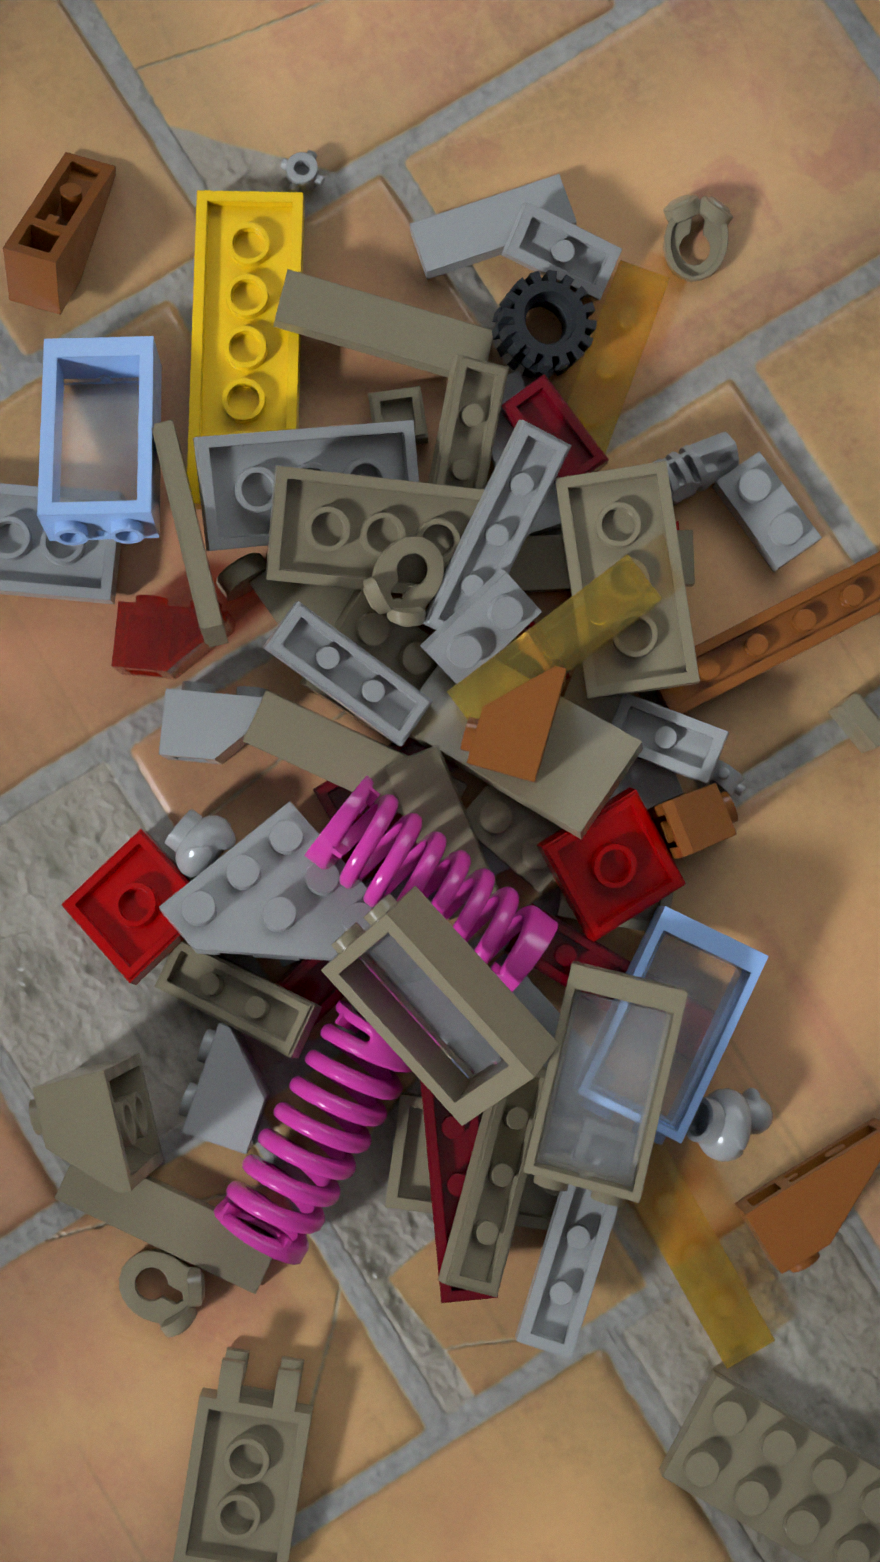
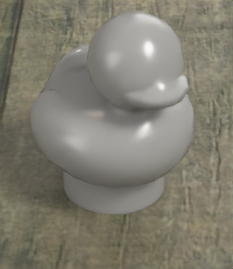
[164,809,236,877]
[686,1088,773,1162]

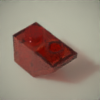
[111,595,236,679]

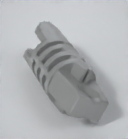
[653,432,739,506]

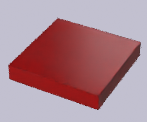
[536,787,686,942]
[61,829,191,985]

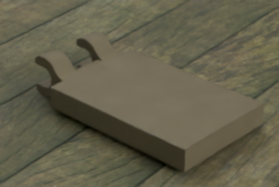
[173,1347,314,1562]

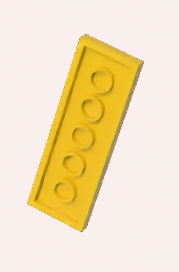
[187,190,305,509]

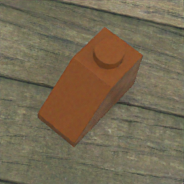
[460,666,567,783]
[647,783,738,859]

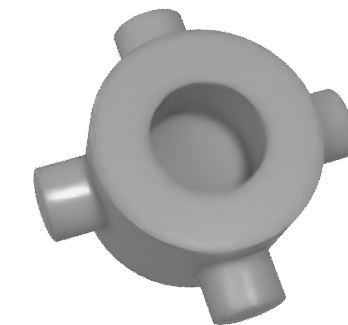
[281,150,325,193]
[709,760,746,797]

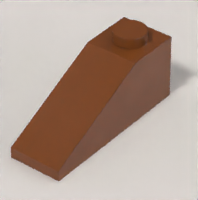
[3,152,116,315]
[735,1118,880,1274]

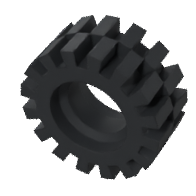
[492,270,597,379]

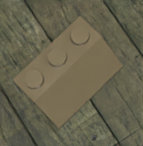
[29,1053,164,1194]

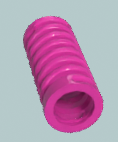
[304,775,558,992]
[214,1000,412,1265]

